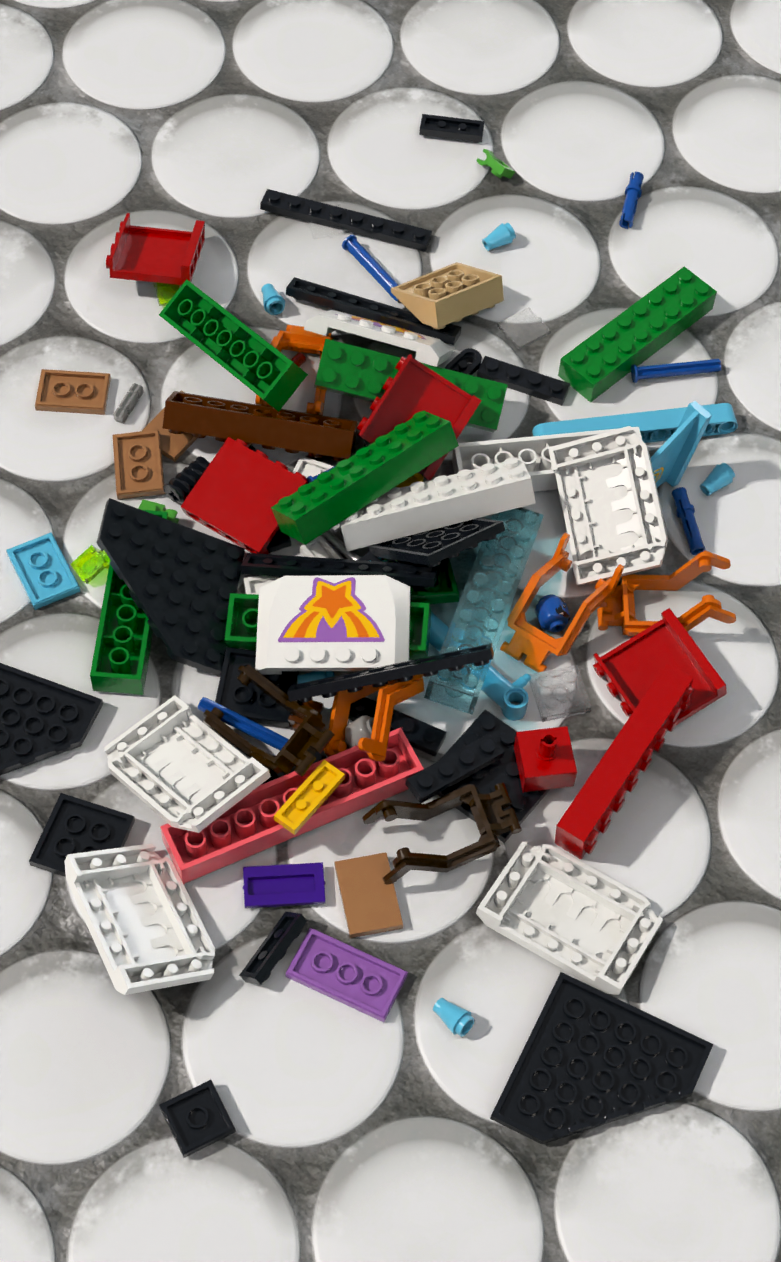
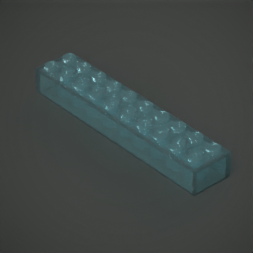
[424,507,544,715]

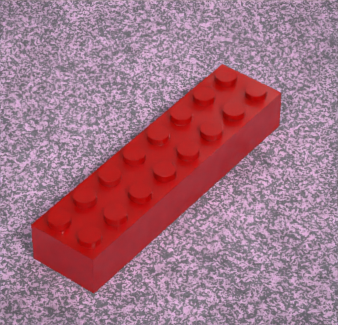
[555,662,694,860]

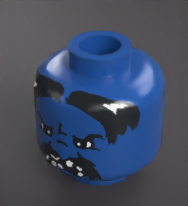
[535,594,570,633]

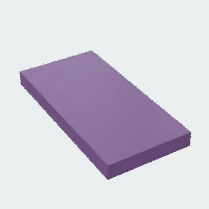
[285,928,408,1022]

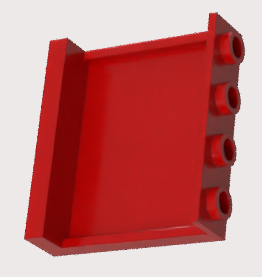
[106,213,205,285]
[357,354,482,481]
[181,437,308,554]
[593,608,727,731]

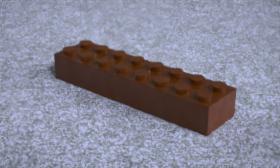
[162,391,358,461]

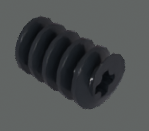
[163,456,210,505]

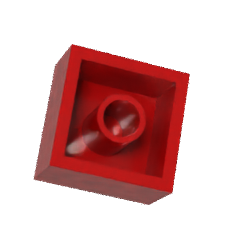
[514,726,577,792]

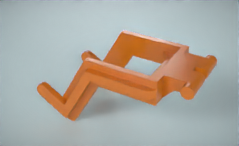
[255,325,333,415]
[500,533,624,675]
[597,550,736,636]
[323,674,425,762]

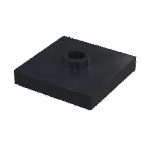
[159,1080,236,1158]

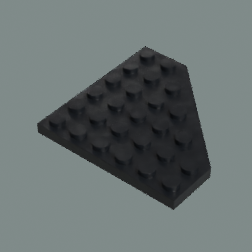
[96,498,245,676]
[0,663,103,775]
[490,972,713,1144]

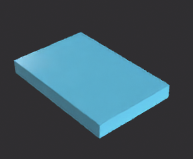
[6,532,80,610]

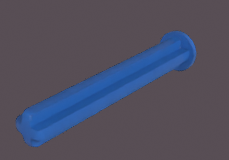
[342,235,399,302]
[631,359,721,383]
[198,697,289,750]

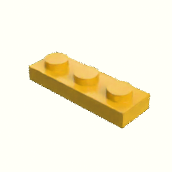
[274,760,345,835]

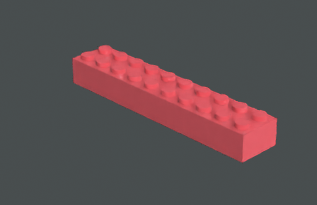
[160,727,424,884]

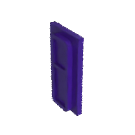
[243,862,325,908]

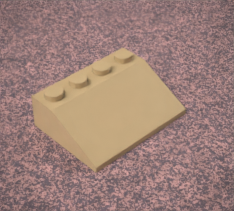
[391,262,504,329]

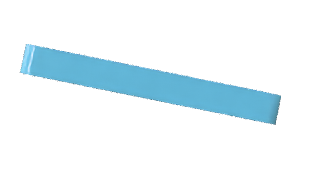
[532,403,738,443]

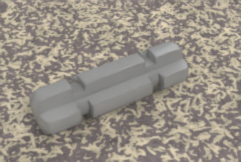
[114,383,144,423]

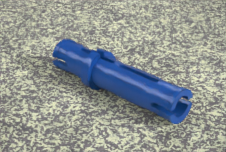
[619,172,644,229]
[671,487,706,555]

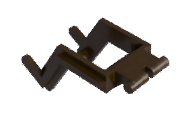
[202,664,334,777]
[362,783,522,885]

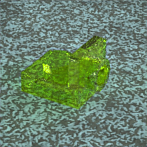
[153,282,180,306]
[70,545,110,584]

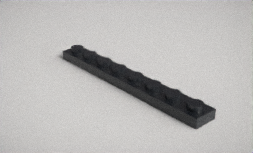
[260,189,432,252]
[286,277,462,345]
[241,553,439,588]
[287,643,494,703]

